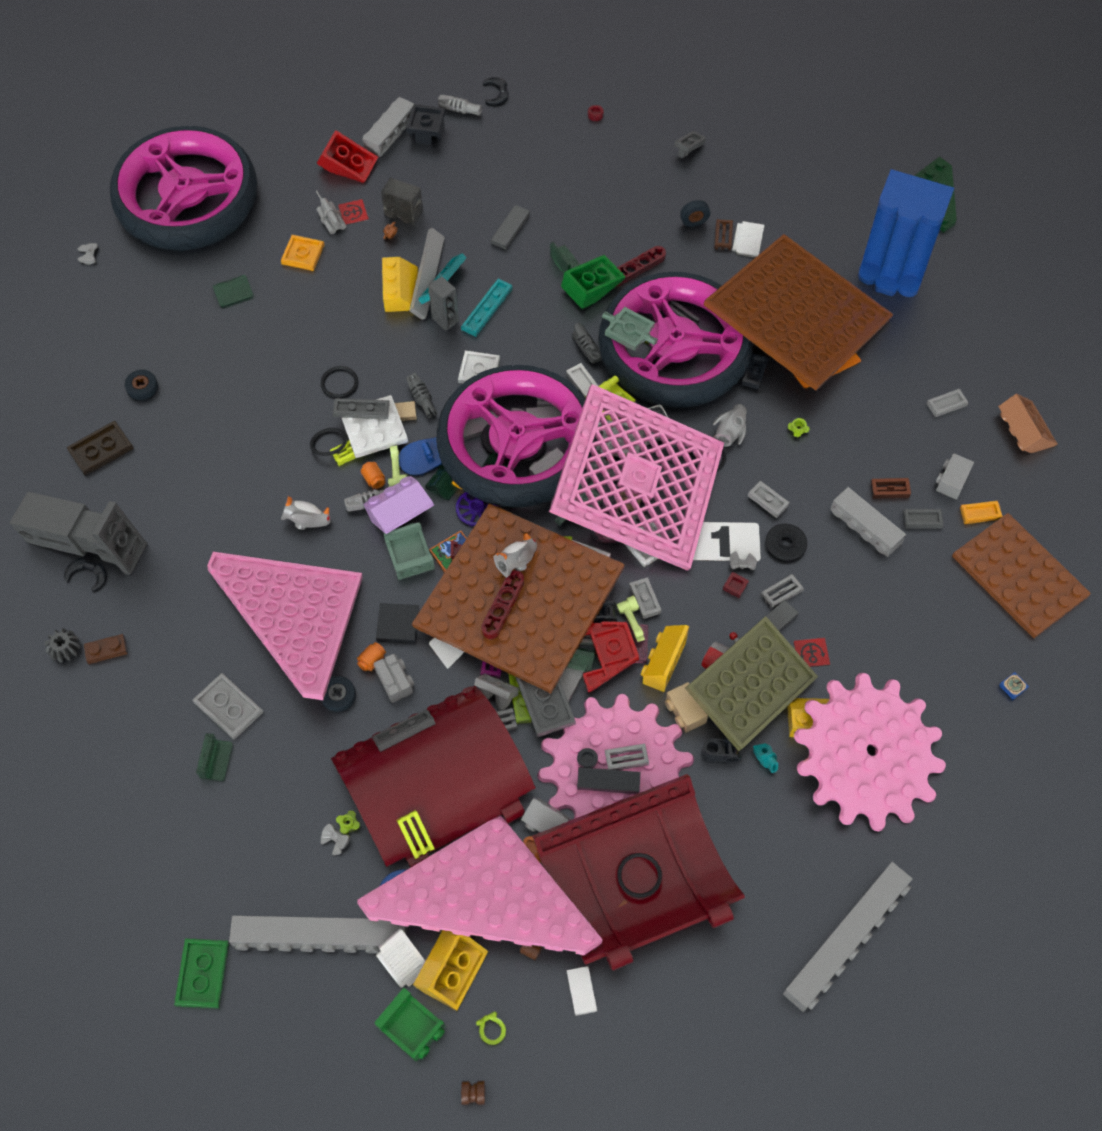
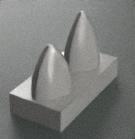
[474,674,519,711]

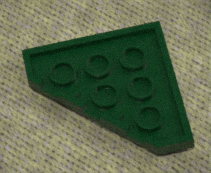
[914,156,957,233]

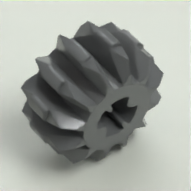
[45,628,80,663]

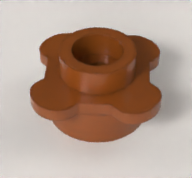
[383,222,398,240]

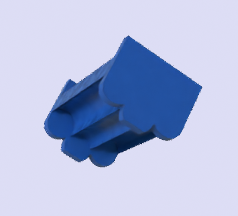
[858,169,954,297]

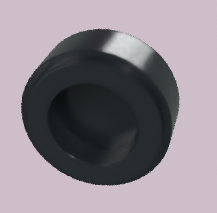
[577,748,598,768]

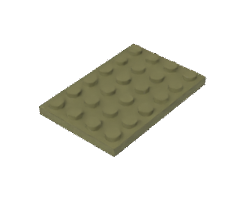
[685,616,818,751]

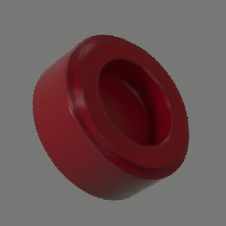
[588,105,604,121]

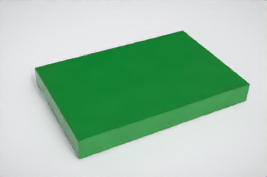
[174,938,229,1009]

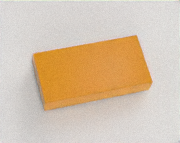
[960,501,1003,524]

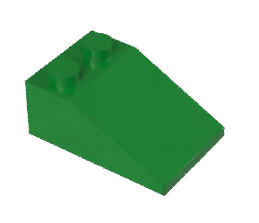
[561,255,626,309]

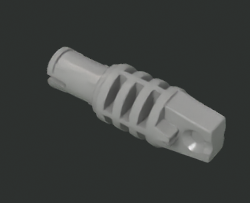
[438,95,482,116]
[344,489,385,512]

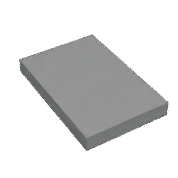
[192,673,264,740]

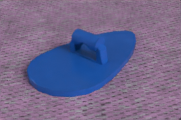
[399,437,442,476]

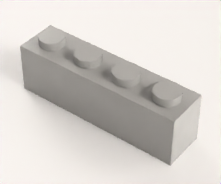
[362,97,414,157]
[830,487,906,557]

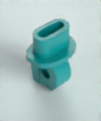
[753,743,778,773]

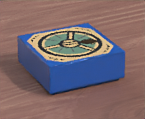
[999,672,1029,700]

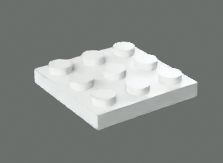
[341,395,408,458]

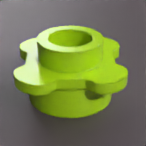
[788,418,810,437]
[336,811,360,834]

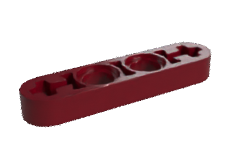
[616,246,666,287]
[481,570,524,639]

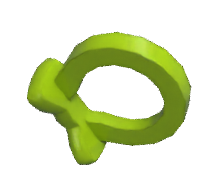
[476,1011,506,1045]

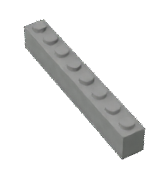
[783,862,913,1012]
[229,916,407,953]

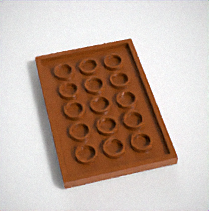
[952,513,1091,639]

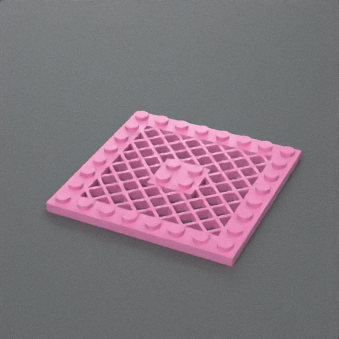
[549,384,724,571]

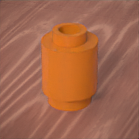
[360,462,386,489]
[357,642,386,671]

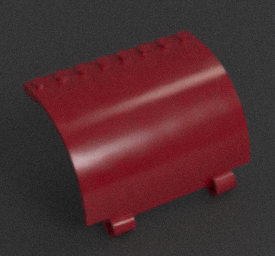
[331,686,536,868]
[532,774,745,971]

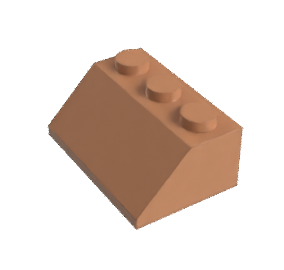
[998,393,1058,453]

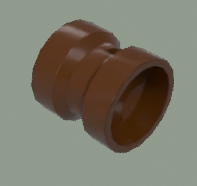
[461,1080,485,1105]

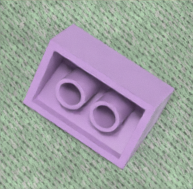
[363,476,434,534]

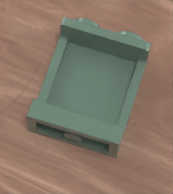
[384,522,435,580]

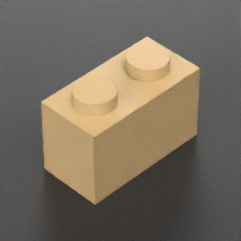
[665,682,708,733]

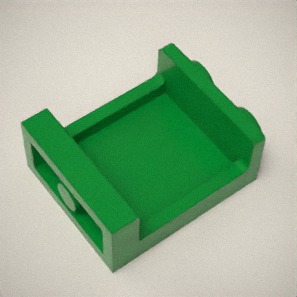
[374,988,445,1061]

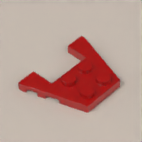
[583,621,639,692]

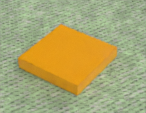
[280,235,325,271]

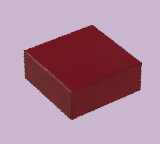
[723,572,749,599]

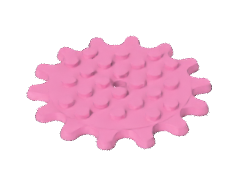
[794,673,946,832]
[537,694,694,819]

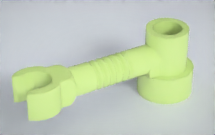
[388,445,408,487]
[616,595,645,642]

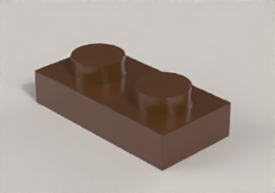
[84,634,128,664]

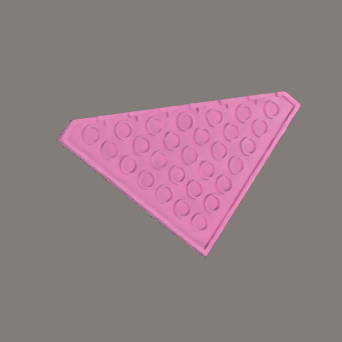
[207,552,363,700]
[358,815,603,955]

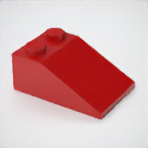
[316,130,378,183]

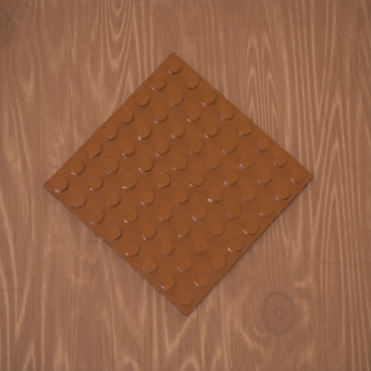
[703,234,894,390]
[412,503,625,694]

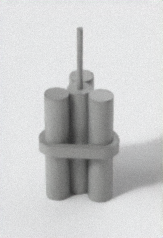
[316,191,347,234]

